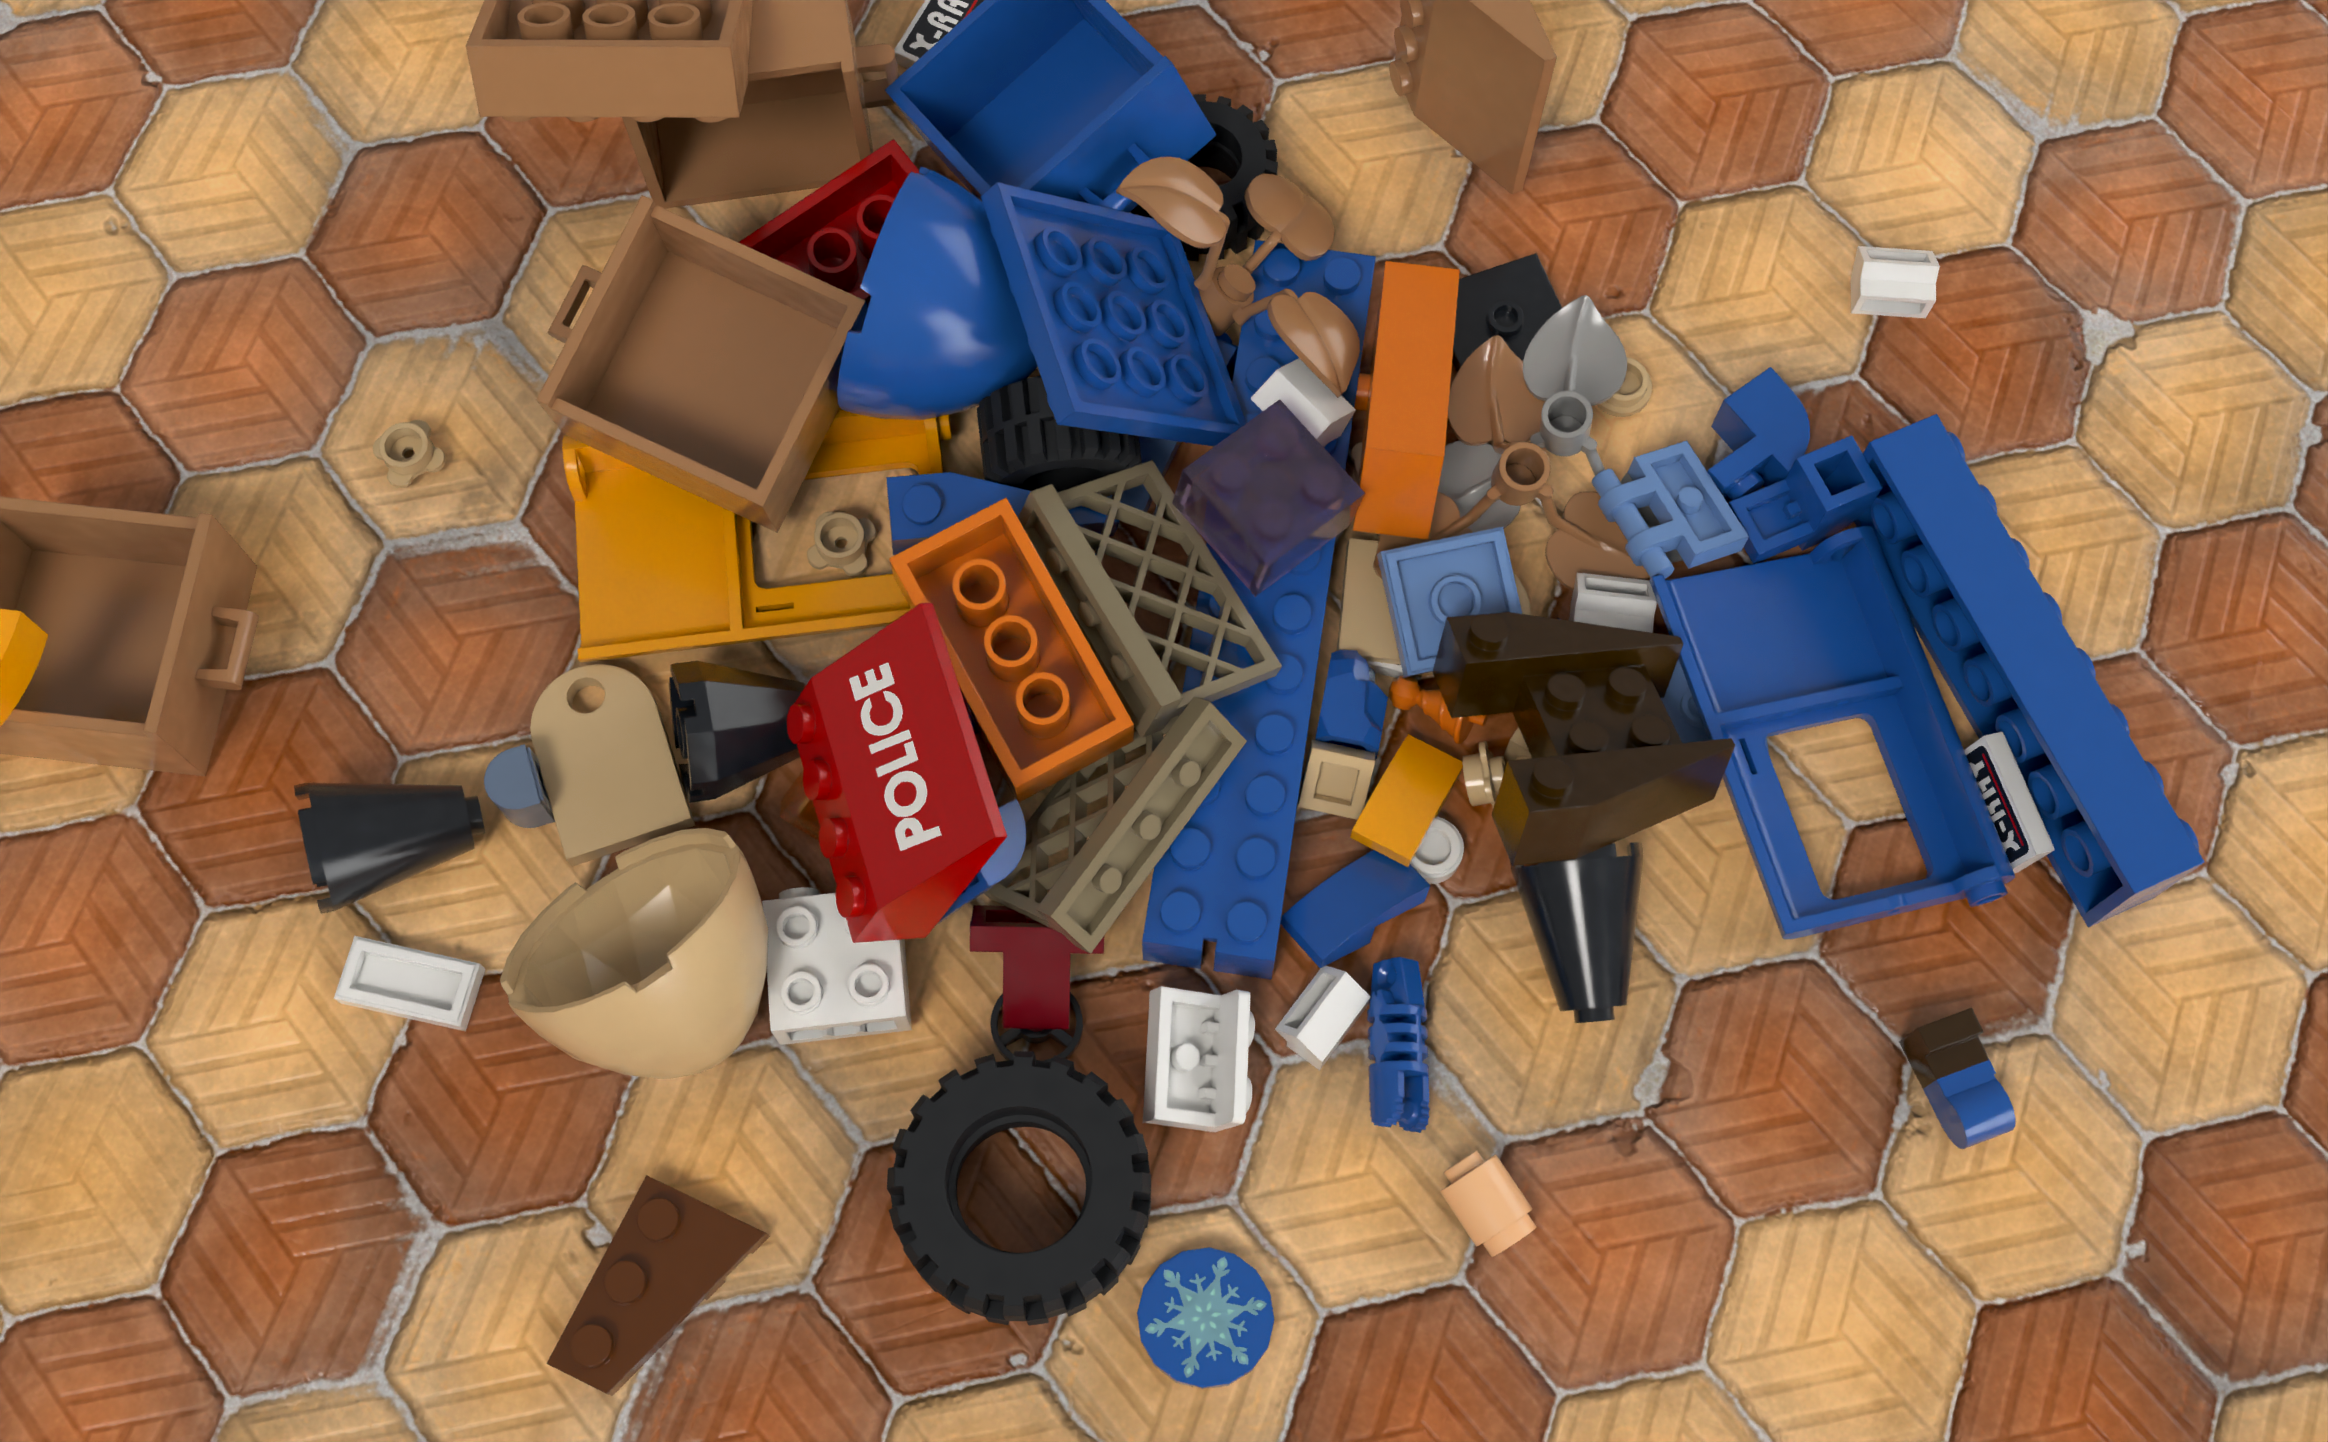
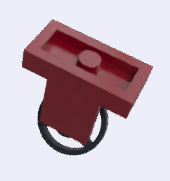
[970,905,1105,1062]

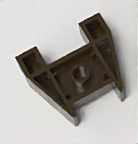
[1433,612,1735,866]

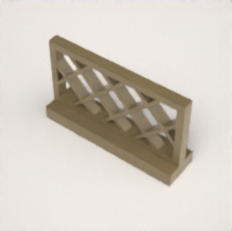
[1018,460,1282,738]
[984,696,1247,954]

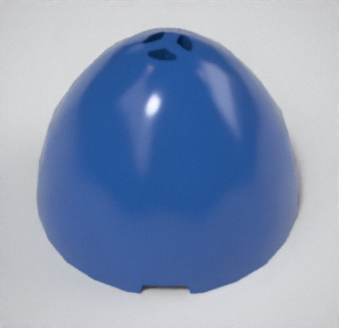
[837,166,1038,420]

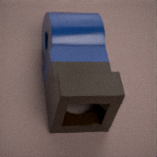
[1899,1008,2016,1149]

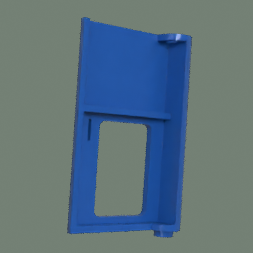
[1649,526,2015,940]

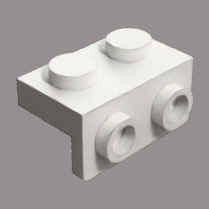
[1143,986,1255,1132]

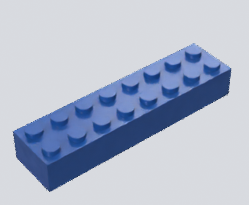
[1854,414,2205,928]

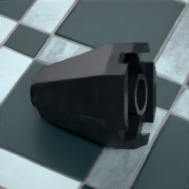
[669,661,805,803]

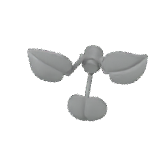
[1438,295,1683,563]

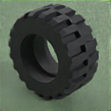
[887,1051,1151,1326]

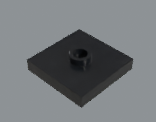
[1452,253,1562,373]

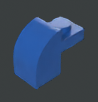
[1708,367,1810,502]
[1728,435,1882,564]

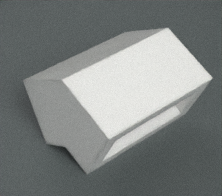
[1850,246,1940,318]
[1250,358,1356,457]
[1569,572,1657,633]
[1275,966,1371,1070]

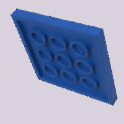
[981,182,1251,449]

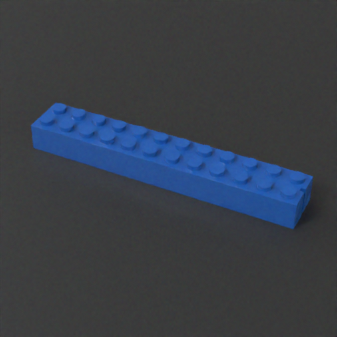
[1142,240,1376,980]

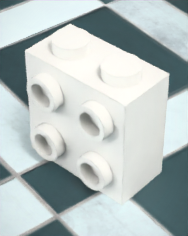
[762,887,912,1045]

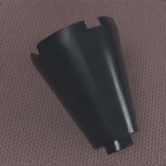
[294,783,485,914]
[1510,842,1643,1023]

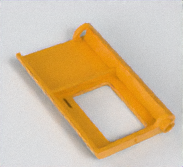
[562,408,952,663]

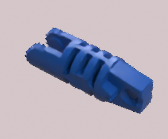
[1367,957,1430,1133]

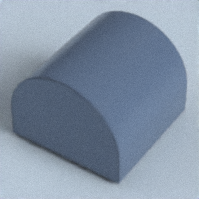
[484,744,555,828]

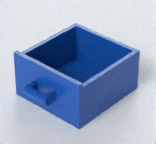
[885,0,1216,213]

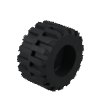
[1131,94,1278,262]
[977,376,1142,493]

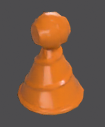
[1388,676,1488,744]

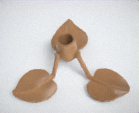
[1116,157,1360,398]
[1373,335,1650,591]

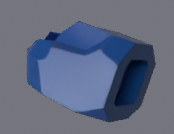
[1315,650,1388,759]

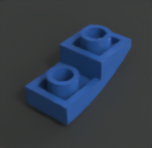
[1280,850,1430,968]

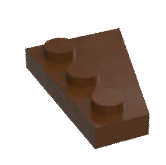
[547,1175,770,1396]

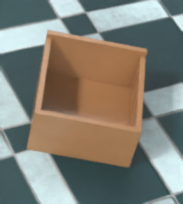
[622,0,899,209]
[536,195,868,533]
[0,496,259,776]

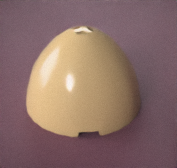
[500,828,768,1079]

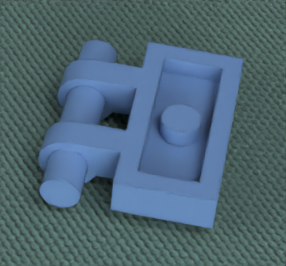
[1592,441,1749,579]

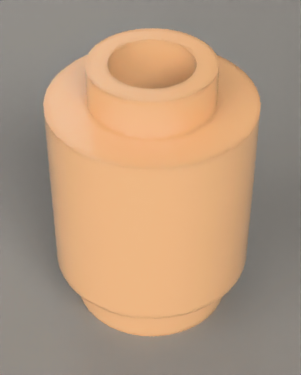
[1440,1150,1537,1257]

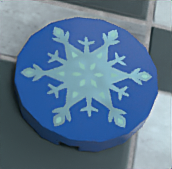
[1137,1247,1274,1389]

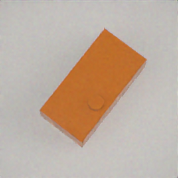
[1353,261,1460,540]
[889,498,1134,803]

